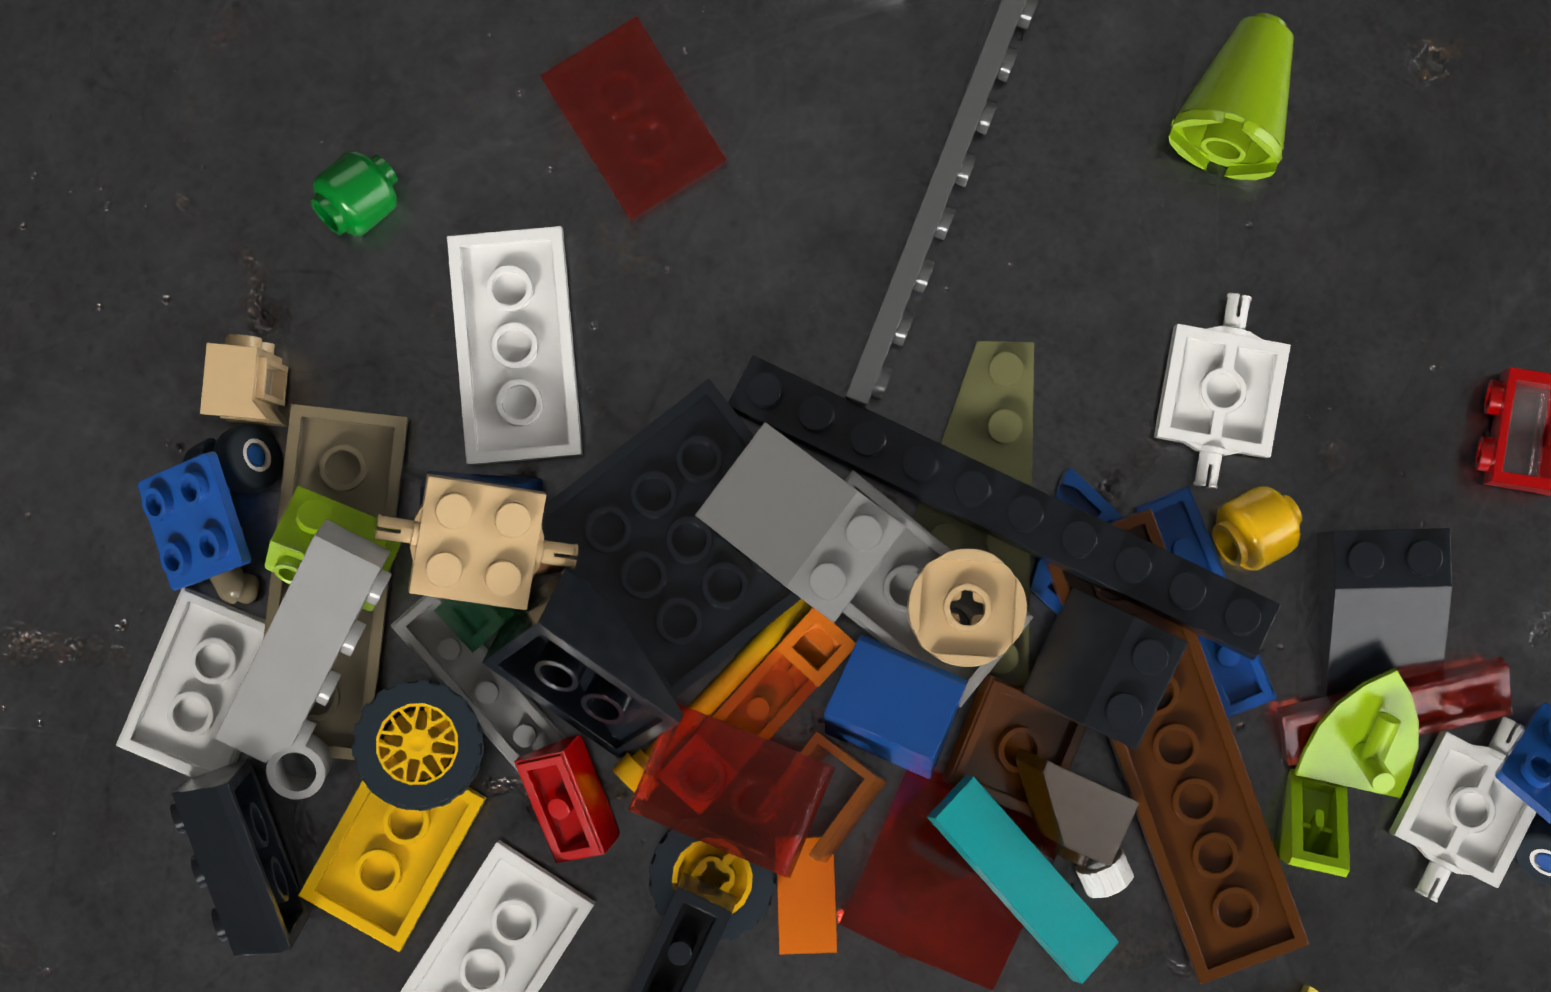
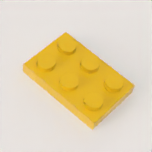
[298,781,487,952]

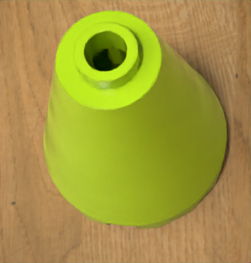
[1169,13,1294,180]

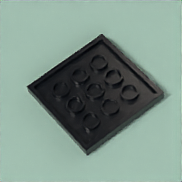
[541,379,801,699]

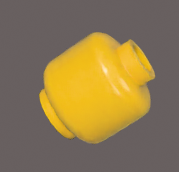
[1212,486,1302,571]

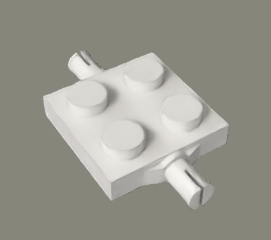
[1153,293,1291,489]
[1389,716,1536,903]

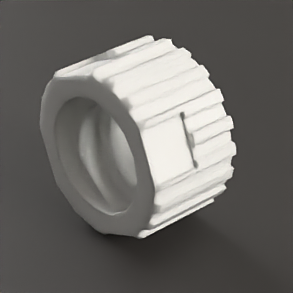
[1075,848,1134,898]

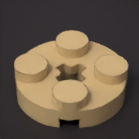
[907,549,1027,667]

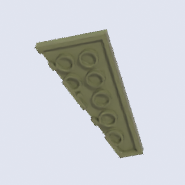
[871,341,1034,686]

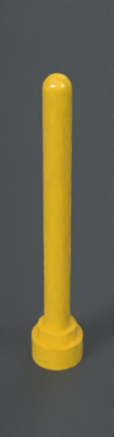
[612,599,813,801]

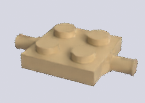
[374,474,578,610]

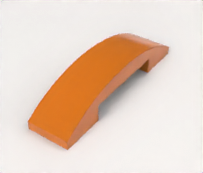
[658,608,856,816]

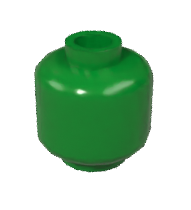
[310,151,398,236]

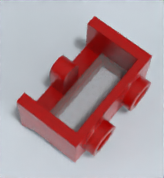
[1475,367,1551,496]

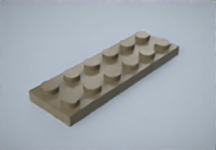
[263,404,408,760]

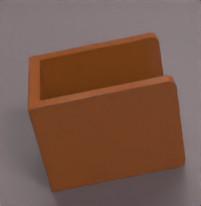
[756,731,888,862]

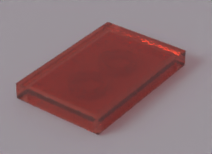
[540,16,727,222]
[628,703,835,878]

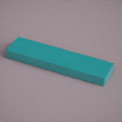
[927,775,1119,984]

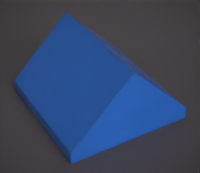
[824,634,969,779]

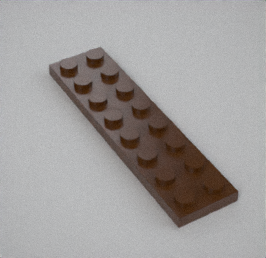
[1044,508,1310,984]

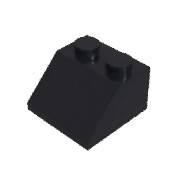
[1021,587,1189,750]

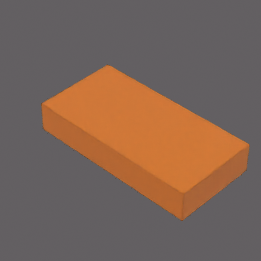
[776,835,837,955]

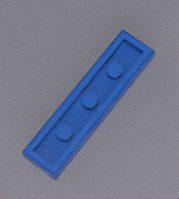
[1133,486,1277,718]

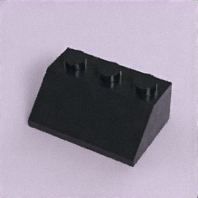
[170,758,310,956]

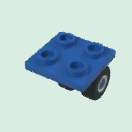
[138,423,282,591]
[1495,702,1551,886]

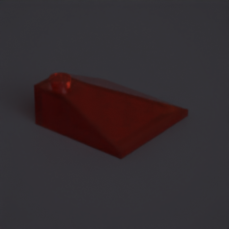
[837,769,1057,991]

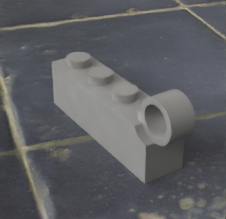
[214,519,392,800]

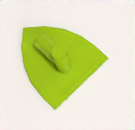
[1294,668,1419,798]

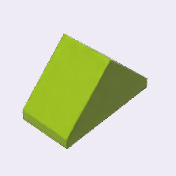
[1273,769,1350,877]

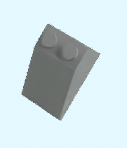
[695,422,906,623]

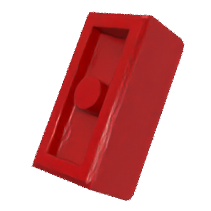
[514,735,620,863]

